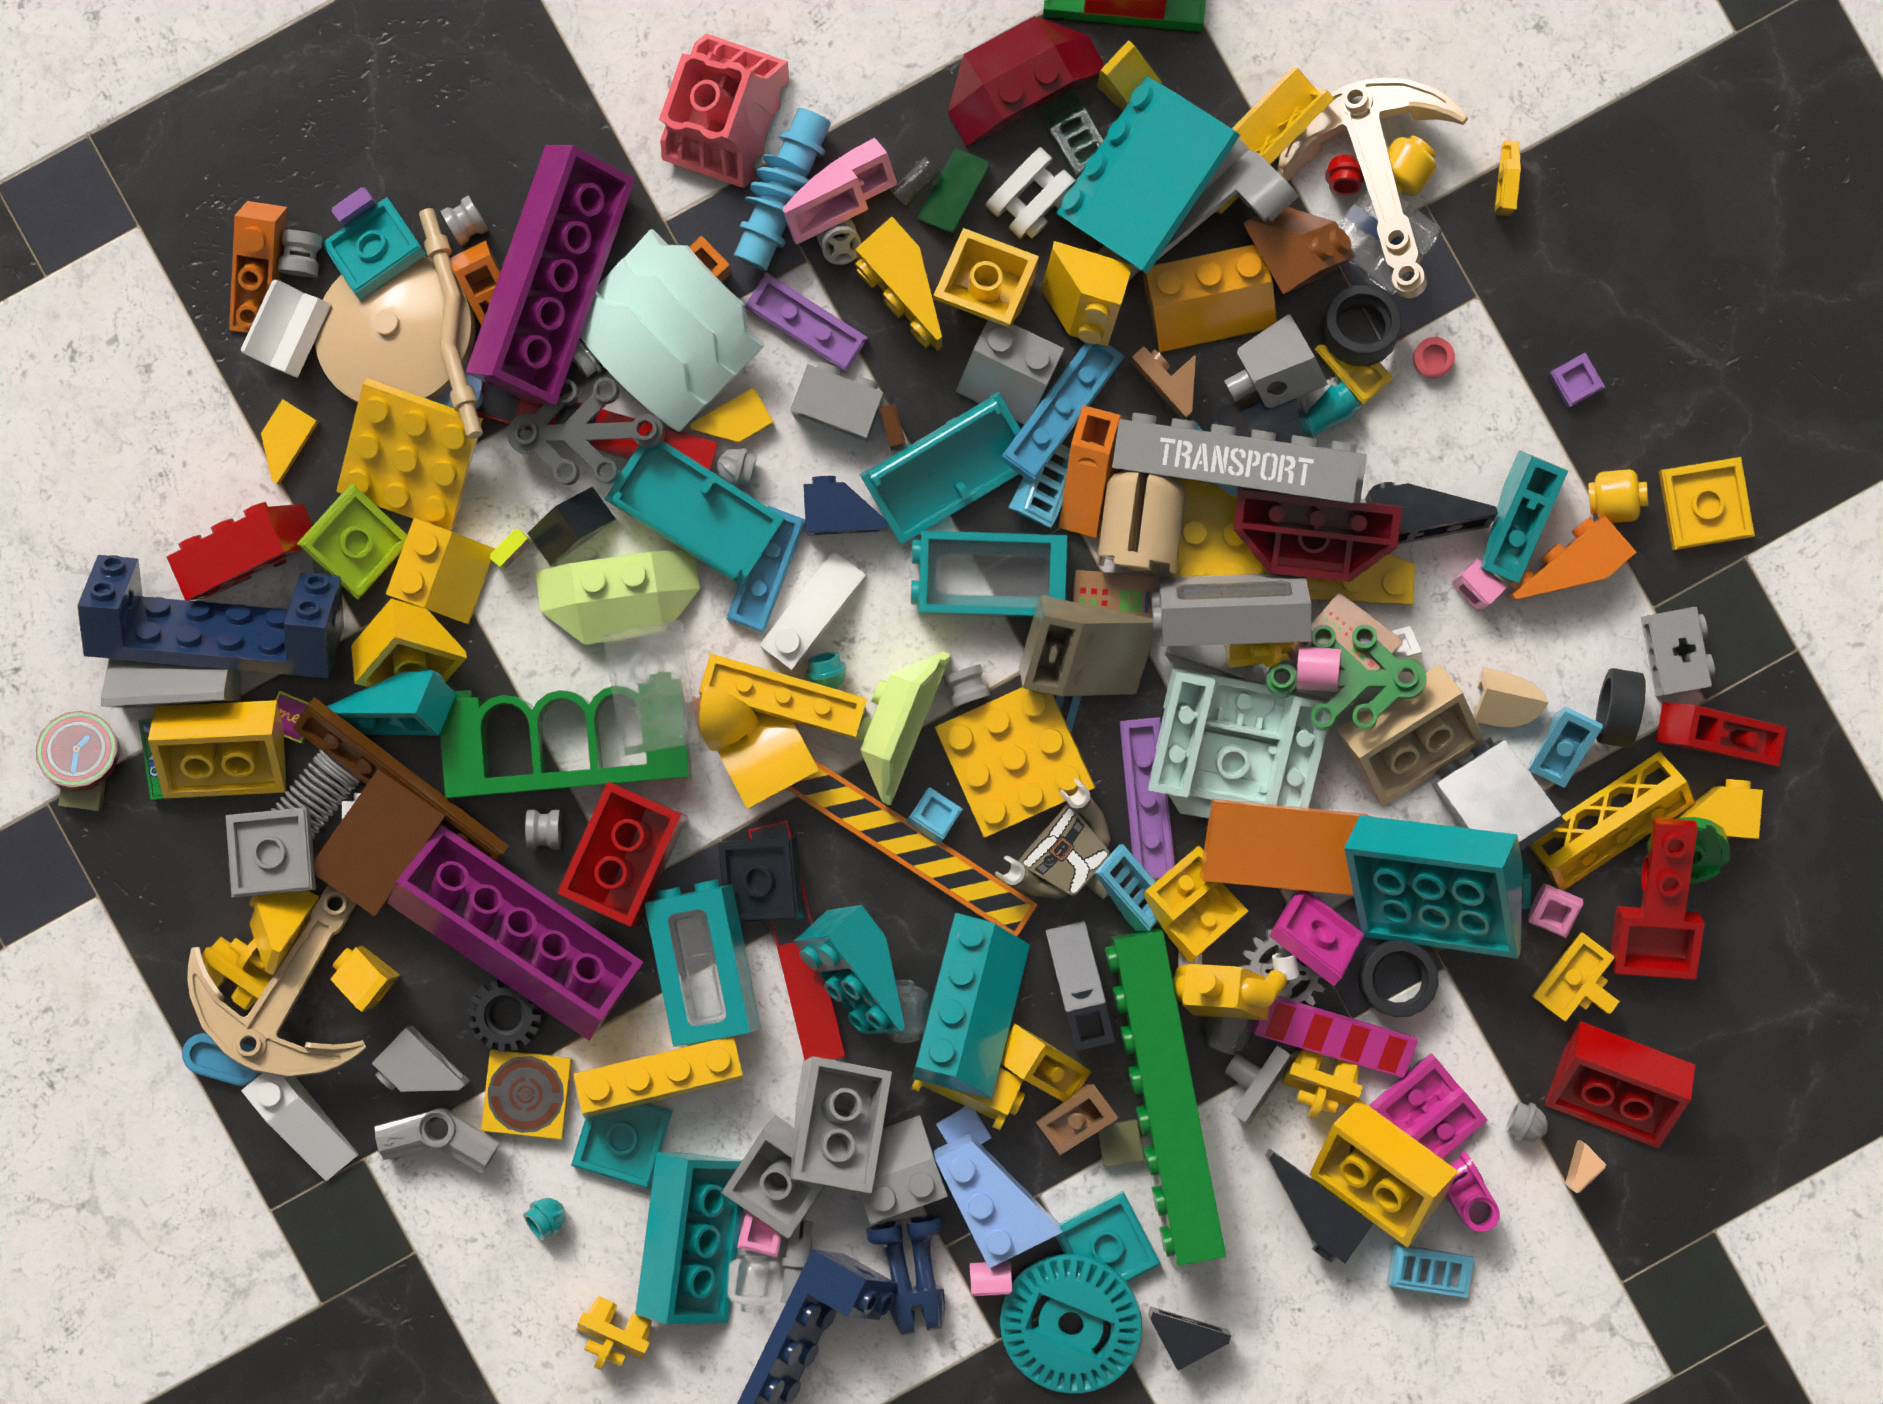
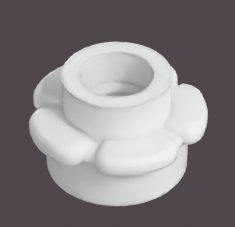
[572,340,602,377]

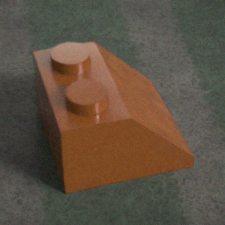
[1243,207,1356,294]

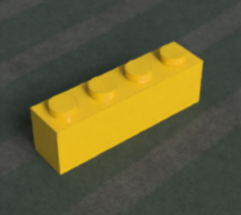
[573,1036,743,1118]

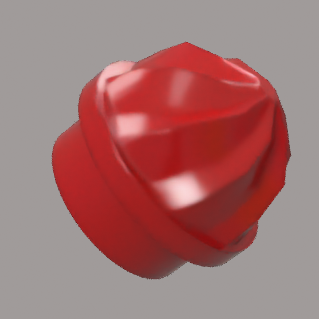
[1325,154,1365,196]

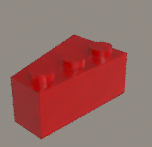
[166,502,313,601]

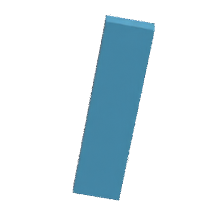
[1000,343,1125,483]

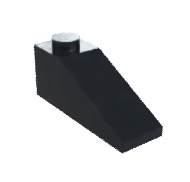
[1365,482,1498,544]
[1265,1148,1373,1264]

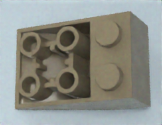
[1019,595,1155,696]

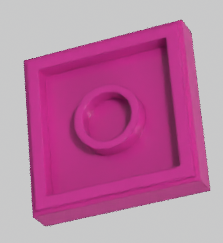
[1269,890,1364,986]

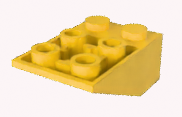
[855,217,942,351]

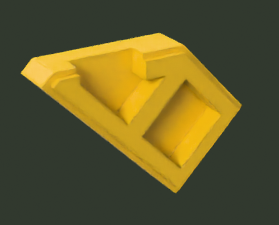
[1494,140,1521,216]
[1313,345,1394,406]
[689,387,774,443]

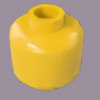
[1388,135,1437,196]
[1589,469,1649,523]

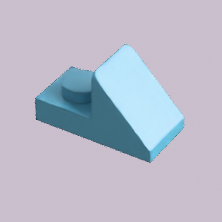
[1528,707,1603,788]

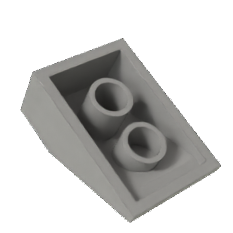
[790,1056,892,1194]

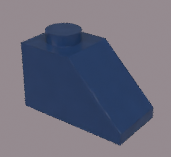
[803,475,888,536]

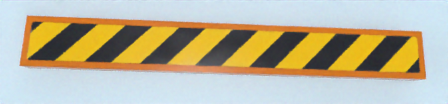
[787,759,1038,936]

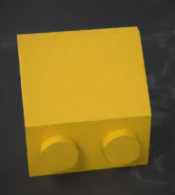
[933,228,1039,327]
[1041,241,1133,347]
[386,518,496,624]
[351,599,467,687]

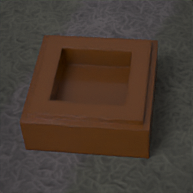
[879,404,906,451]

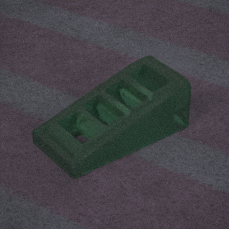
[1038,89,1104,179]

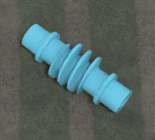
[733,108,831,271]

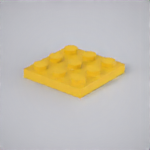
[336,379,483,531]
[935,687,1096,838]

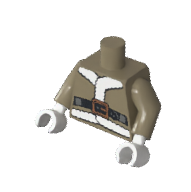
[995,779,1114,900]

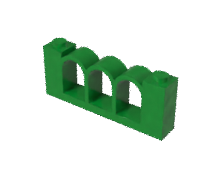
[440,673,692,798]

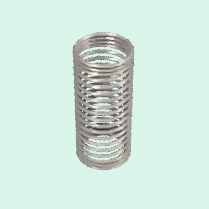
[271,750,361,839]

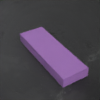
[745,272,868,373]

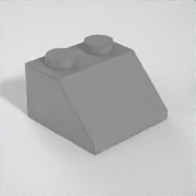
[956,320,1064,425]
[721,1115,825,1239]
[859,1115,948,1224]

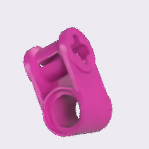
[1445,1151,1500,1232]

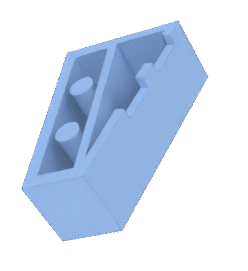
[933,1133,1062,1268]

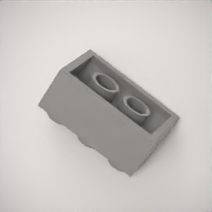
[101,659,242,709]

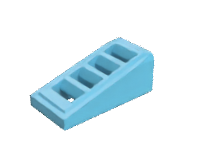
[1008,444,1070,528]
[1094,844,1158,931]
[1387,1243,1474,1298]

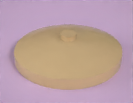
[315,256,475,403]

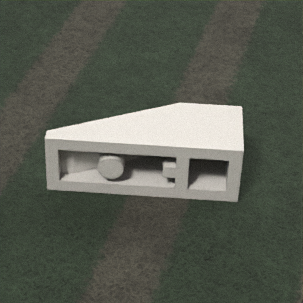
[759,551,866,671]
[241,1073,359,1181]

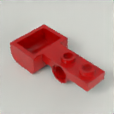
[1611,818,1704,979]

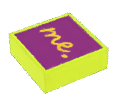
[490,528,532,570]
[276,691,309,744]

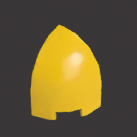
[699,687,759,751]

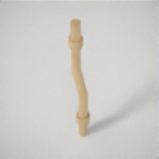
[419,208,483,439]

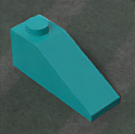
[1481,450,1568,583]
[327,669,456,735]

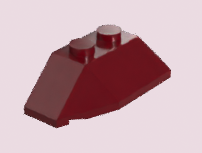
[948,16,1105,148]
[1233,488,1402,582]

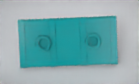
[859,392,1021,544]
[604,432,785,587]

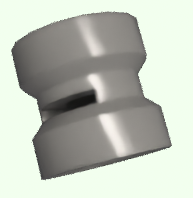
[277,229,323,278]

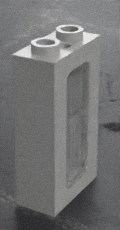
[1151,573,1311,647]

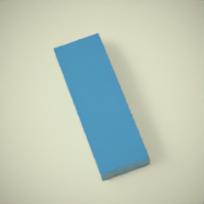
[726,506,805,634]

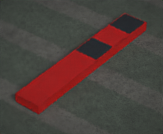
[476,382,719,471]
[748,820,846,1060]

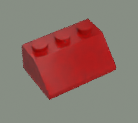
[557,781,688,927]
[1545,1022,1695,1149]

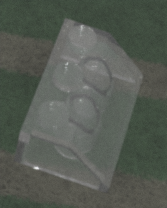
[603,620,704,757]

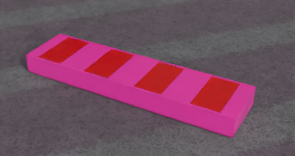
[1252,997,1418,1078]

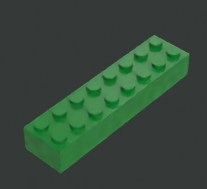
[1105,928,1226,1266]

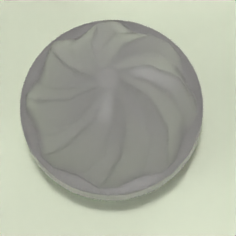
[717,448,757,488]
[1506,1102,1547,1142]

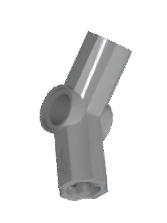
[374,1107,501,1174]

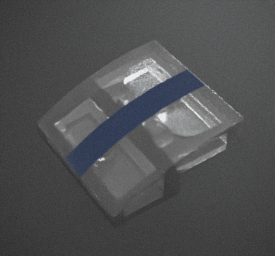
[1338,188,1442,295]

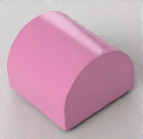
[1452,558,1506,611]
[1296,646,1341,692]
[1528,883,1583,938]
[737,1210,783,1257]
[970,1261,1012,1296]

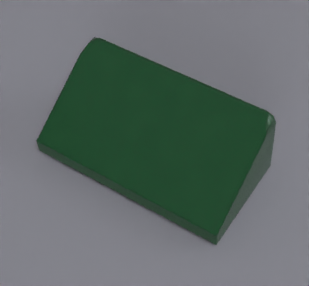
[917,148,991,238]

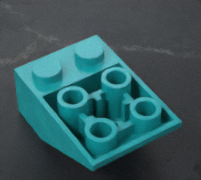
[794,905,905,1035]

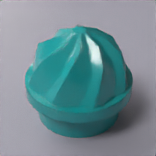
[806,652,846,689]
[523,1198,566,1240]

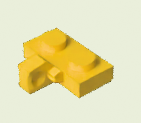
[1531,932,1620,1022]

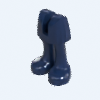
[866,1215,945,1335]

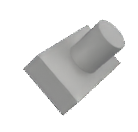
[1225,1046,1295,1124]

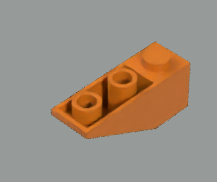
[229,201,287,333]
[1058,405,1127,539]
[1506,516,1637,602]

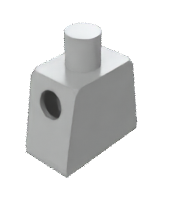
[1224,314,1328,408]

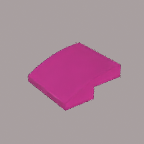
[1369,1053,1488,1159]

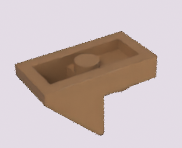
[1130,346,1196,420]
[1036,1084,1118,1155]

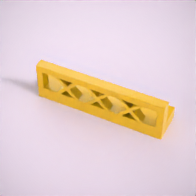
[1216,67,1335,214]
[699,653,867,740]
[1528,751,1695,891]

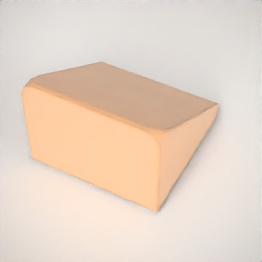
[1565,1140,1606,1193]

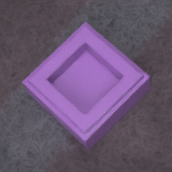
[331,187,378,227]
[1548,352,1605,408]

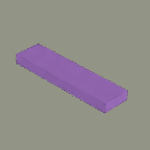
[1119,717,1175,880]

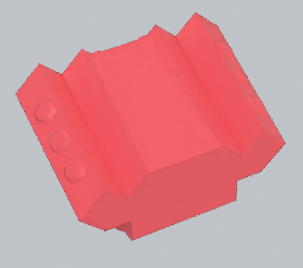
[659,33,789,188]

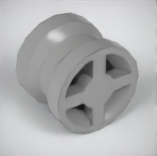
[441,195,489,246]
[816,219,861,265]
[943,664,991,708]
[525,810,562,850]

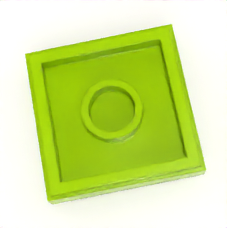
[297,484,407,599]

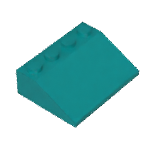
[1056,76,1240,274]
[1344,815,1523,959]

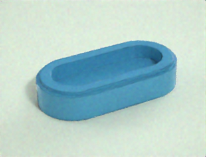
[182,1033,262,1086]

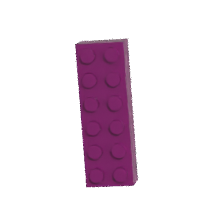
[465,145,635,405]
[387,825,643,1041]

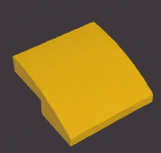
[717,712,820,809]
[1143,846,1248,963]

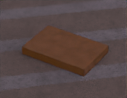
[314,769,447,917]

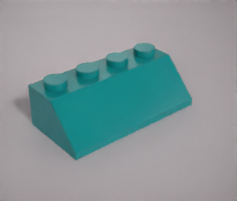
[912,913,1030,1099]
[635,1152,743,1324]

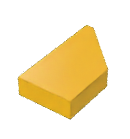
[261,399,319,485]

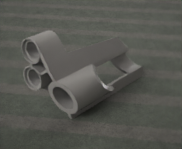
[1096,138,1299,281]

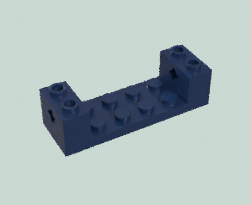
[77,555,344,678]
[737,1249,897,1404]

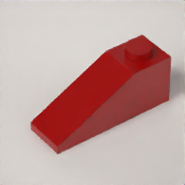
[1655,702,1787,767]

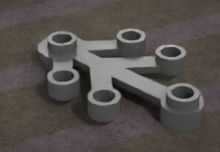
[507,377,666,485]

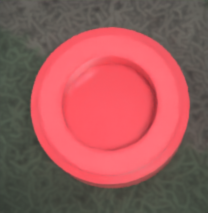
[1413,337,1455,379]

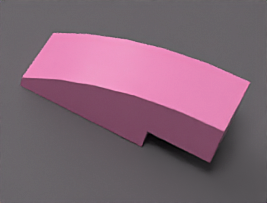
[782,138,897,245]

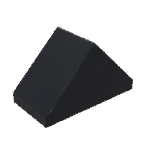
[527,486,617,566]
[1148,1306,1231,1371]

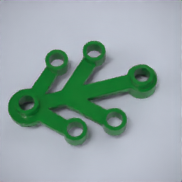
[1266,625,1427,731]

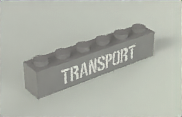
[1112,413,1367,503]

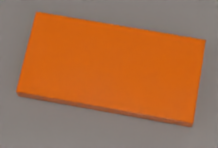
[1200,799,1369,895]

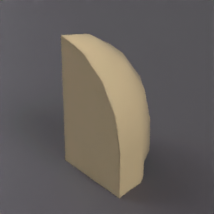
[1474,667,1549,728]

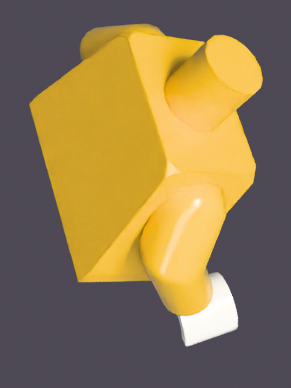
[1173,949,1299,1020]

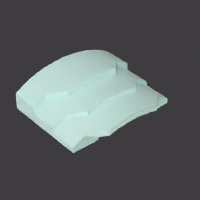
[580,229,765,432]
[1148,668,1331,818]

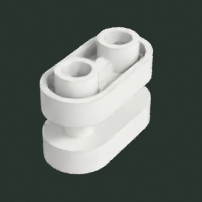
[985,147,1076,239]

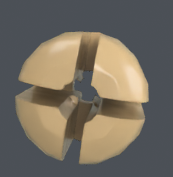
[1096,470,1187,575]

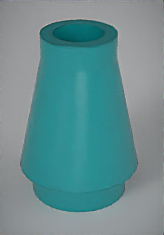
[1306,381,1361,438]

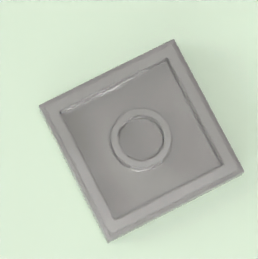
[226,807,316,898]

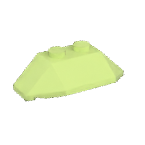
[535,550,701,645]
[856,652,951,806]

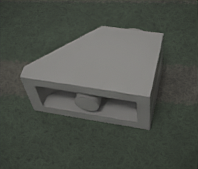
[372,1025,470,1092]

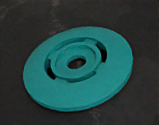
[1000,1254,1142,1394]

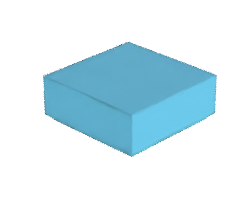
[906,787,963,844]

